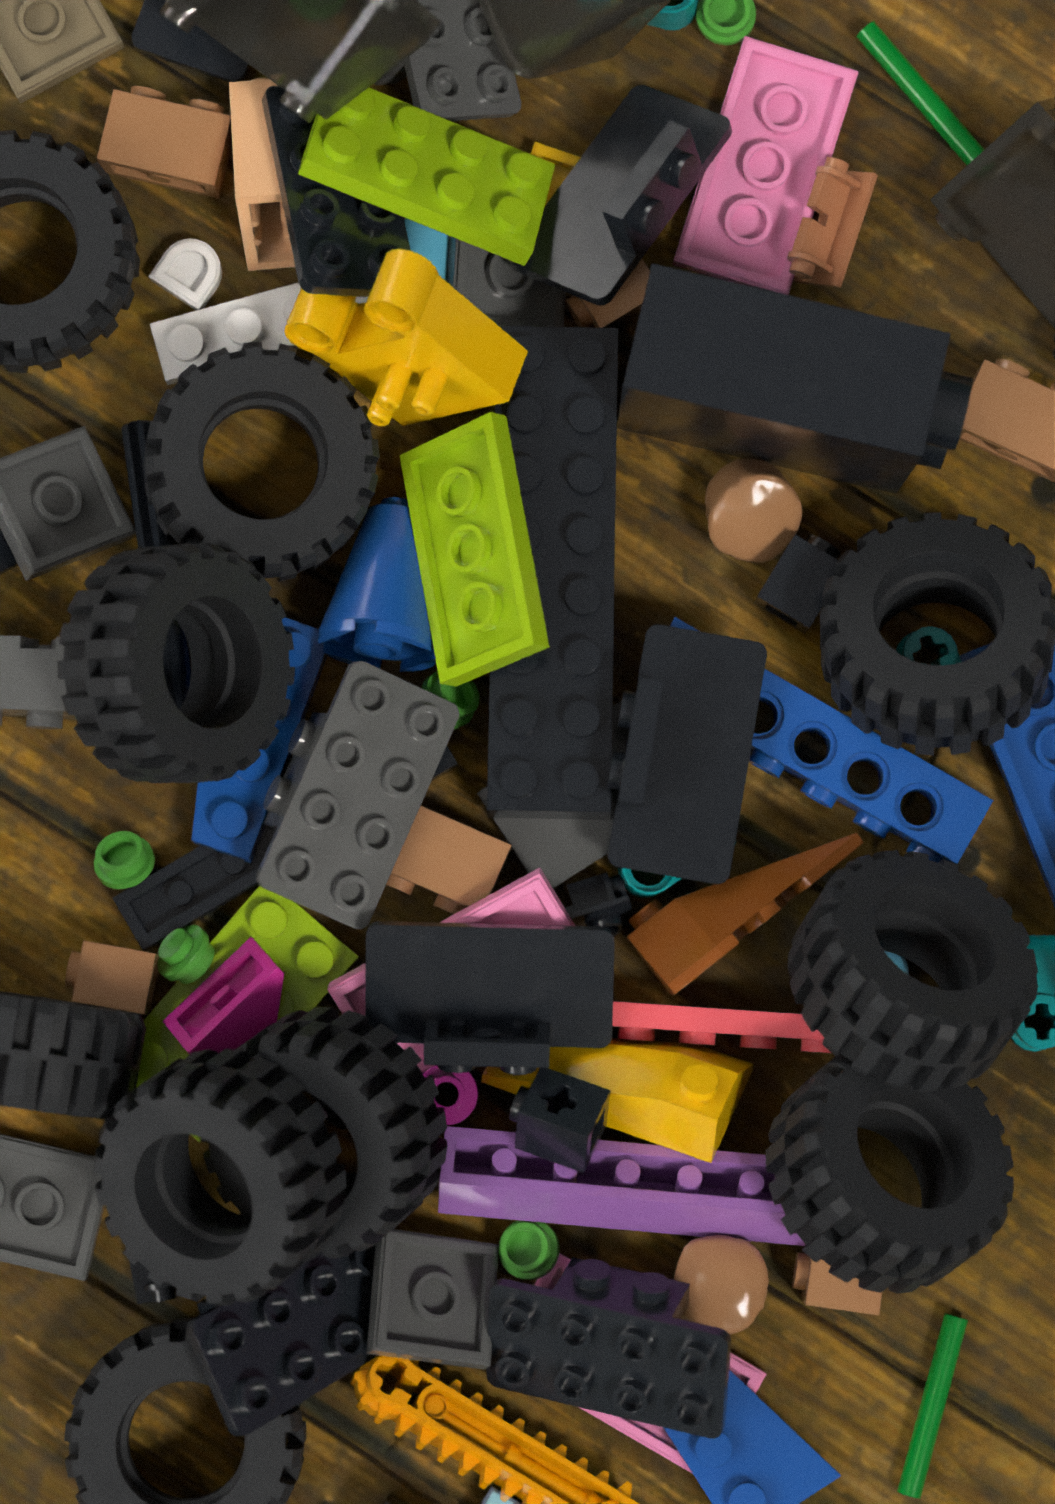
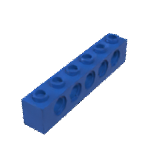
[670,617,994,864]

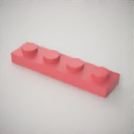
[612,1002,831,1053]

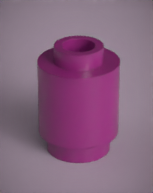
[423,1065,478,1125]

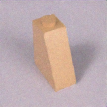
[229,77,295,271]

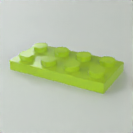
[298,72,555,266]
[399,412,549,687]
[136,886,359,1143]

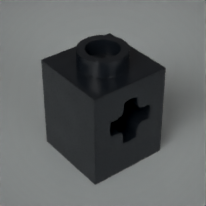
[754,534,841,634]
[509,1068,611,1173]

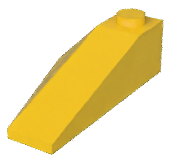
[482,1038,753,1163]

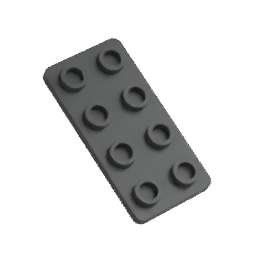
[352,0,521,121]
[256,661,459,929]

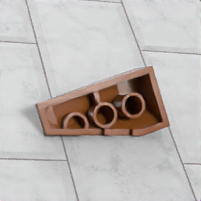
[625,833,864,995]

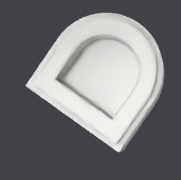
[149,239,222,311]

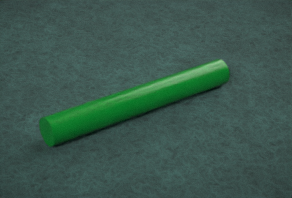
[856,21,990,172]
[897,1313,968,1499]

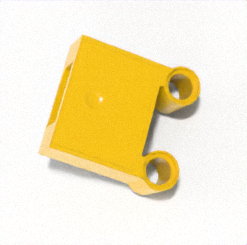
[284,249,528,426]

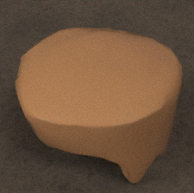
[705,458,802,563]
[674,1235,769,1334]

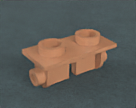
[787,157,878,288]

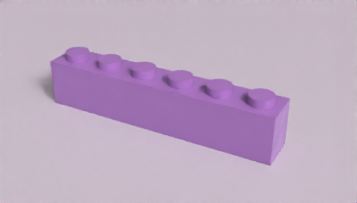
[438,1126,805,1246]

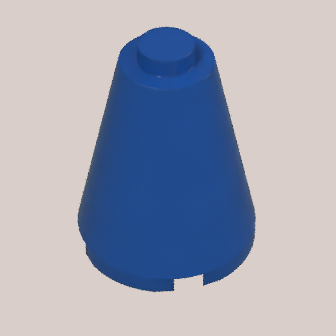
[317,497,436,672]

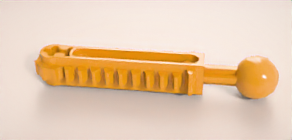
[350,1355,639,1504]

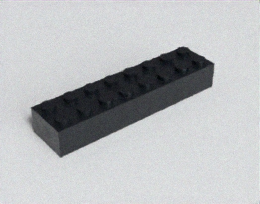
[487,326,618,820]

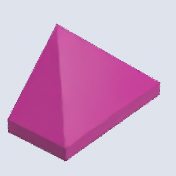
[162,937,285,1055]

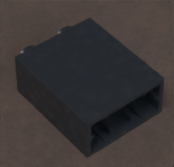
[617,264,973,494]

